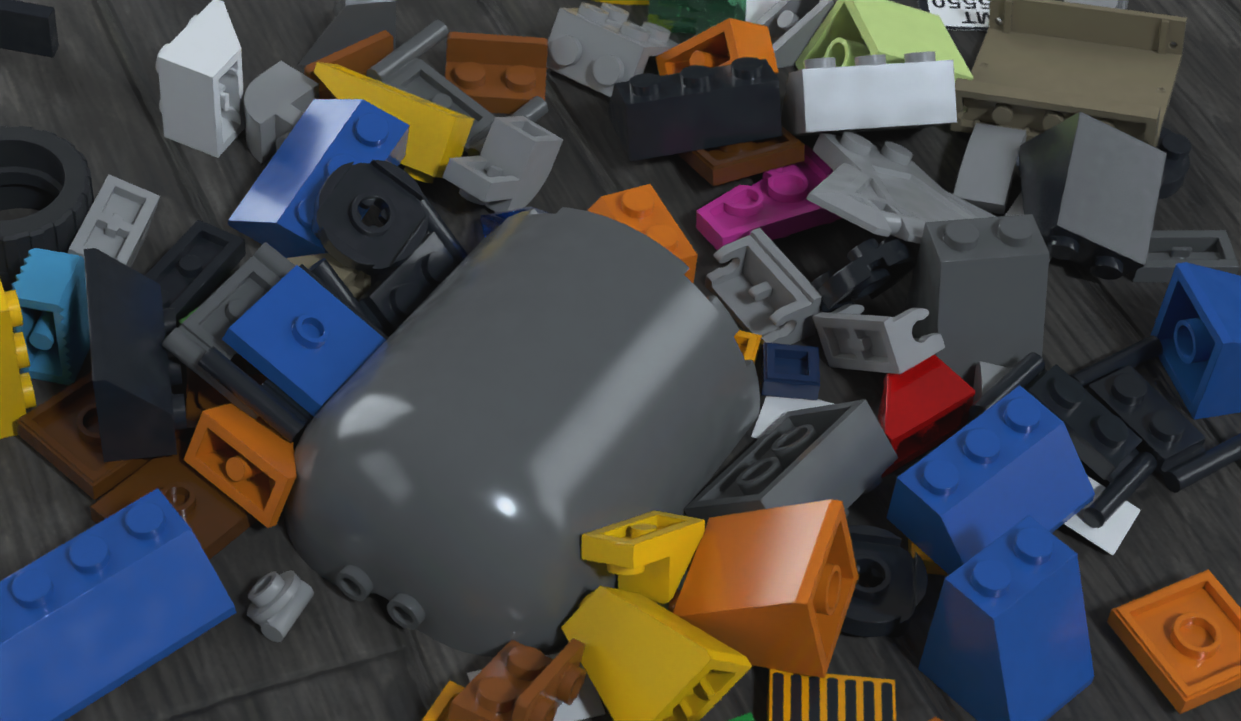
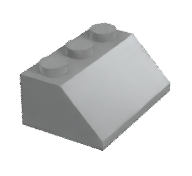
[781,51,957,136]

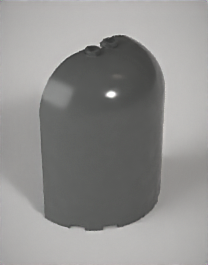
[283,207,760,657]

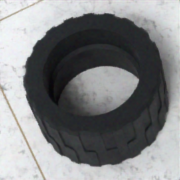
[0,126,94,291]

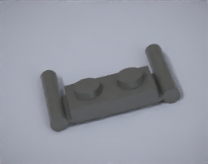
[366,20,548,157]
[162,242,295,419]

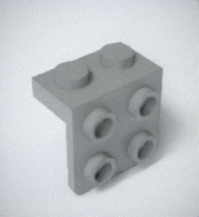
[547,3,679,97]

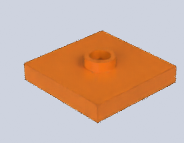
[1107,569,1241,714]

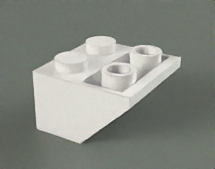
[156,0,245,158]

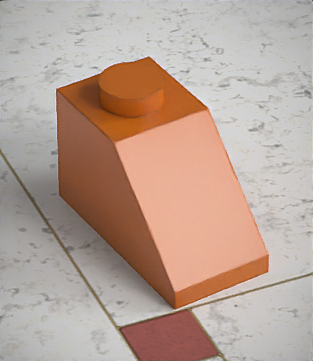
[656,18,779,76]
[183,403,296,528]

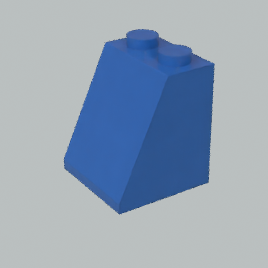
[1151,262,1241,420]
[918,515,1094,721]

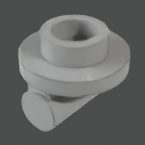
[247,571,314,642]

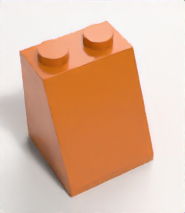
[668,499,859,678]

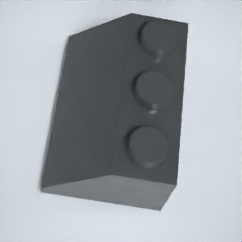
[684,399,899,527]

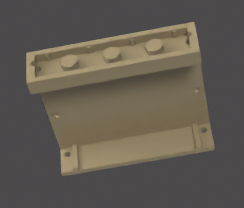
[950,0,1187,148]

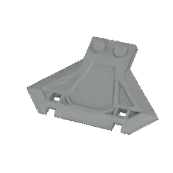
[806,132,1052,262]

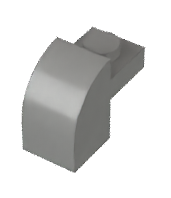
[244,61,319,163]
[443,116,563,218]

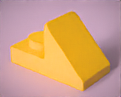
[581,510,705,604]

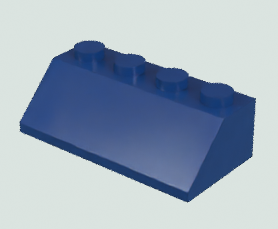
[0,488,237,721]

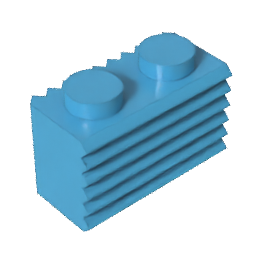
[12,248,90,385]

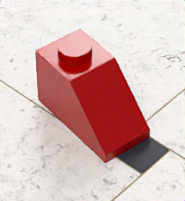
[878,354,976,478]

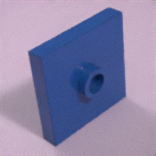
[222,265,386,417]

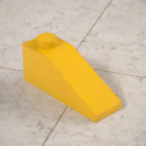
[314,62,474,184]

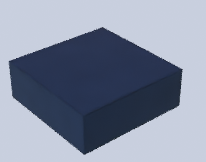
[761,342,820,400]

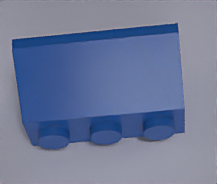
[228,99,410,258]
[886,385,1095,575]

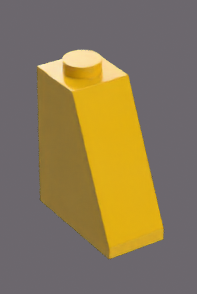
[561,586,752,721]

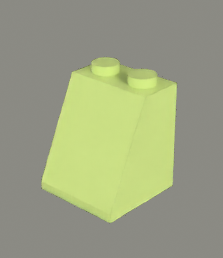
[795,0,974,81]

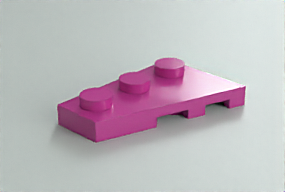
[696,144,842,250]

